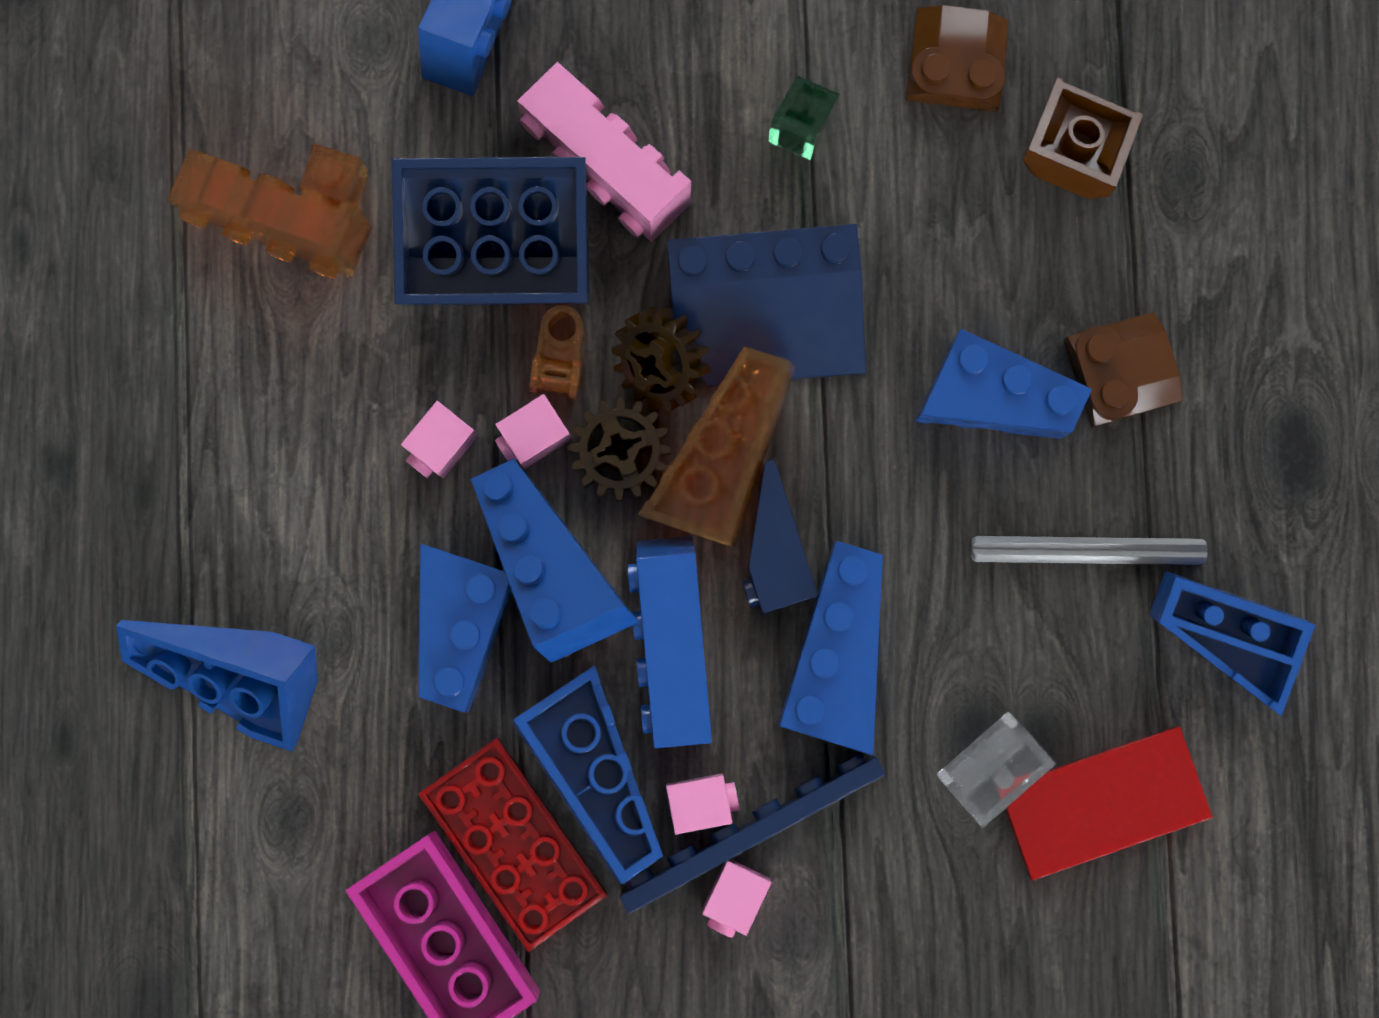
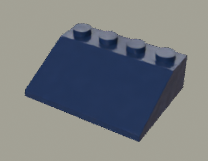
[392,157,590,306]
[667,224,866,387]

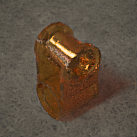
[529,305,586,400]

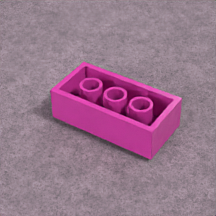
[345,831,541,1018]

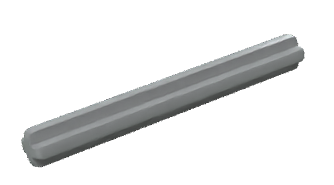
[971,536,1208,565]

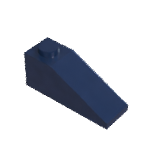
[742,459,818,615]

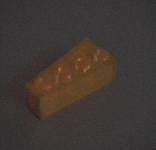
[167,148,372,279]
[638,346,795,546]

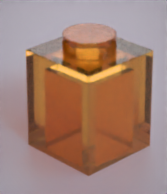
[300,144,368,215]

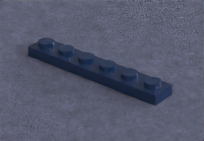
[619,752,886,914]

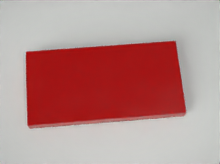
[998,726,1213,881]

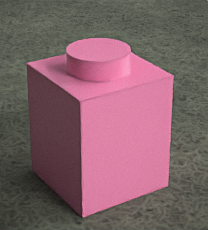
[495,394,572,469]
[401,401,479,479]
[666,773,740,835]
[702,859,772,938]

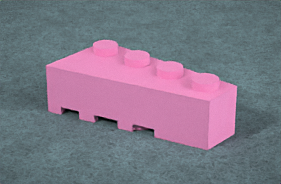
[517,62,691,243]

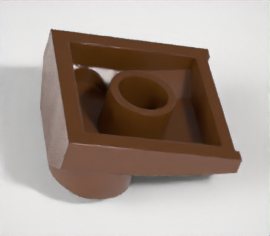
[905,5,1009,112]
[1023,77,1143,199]
[1063,312,1183,428]

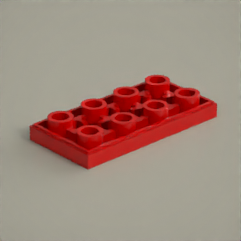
[418,738,607,952]

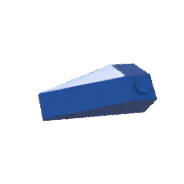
[116,620,318,752]

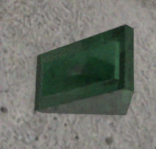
[768,75,840,160]

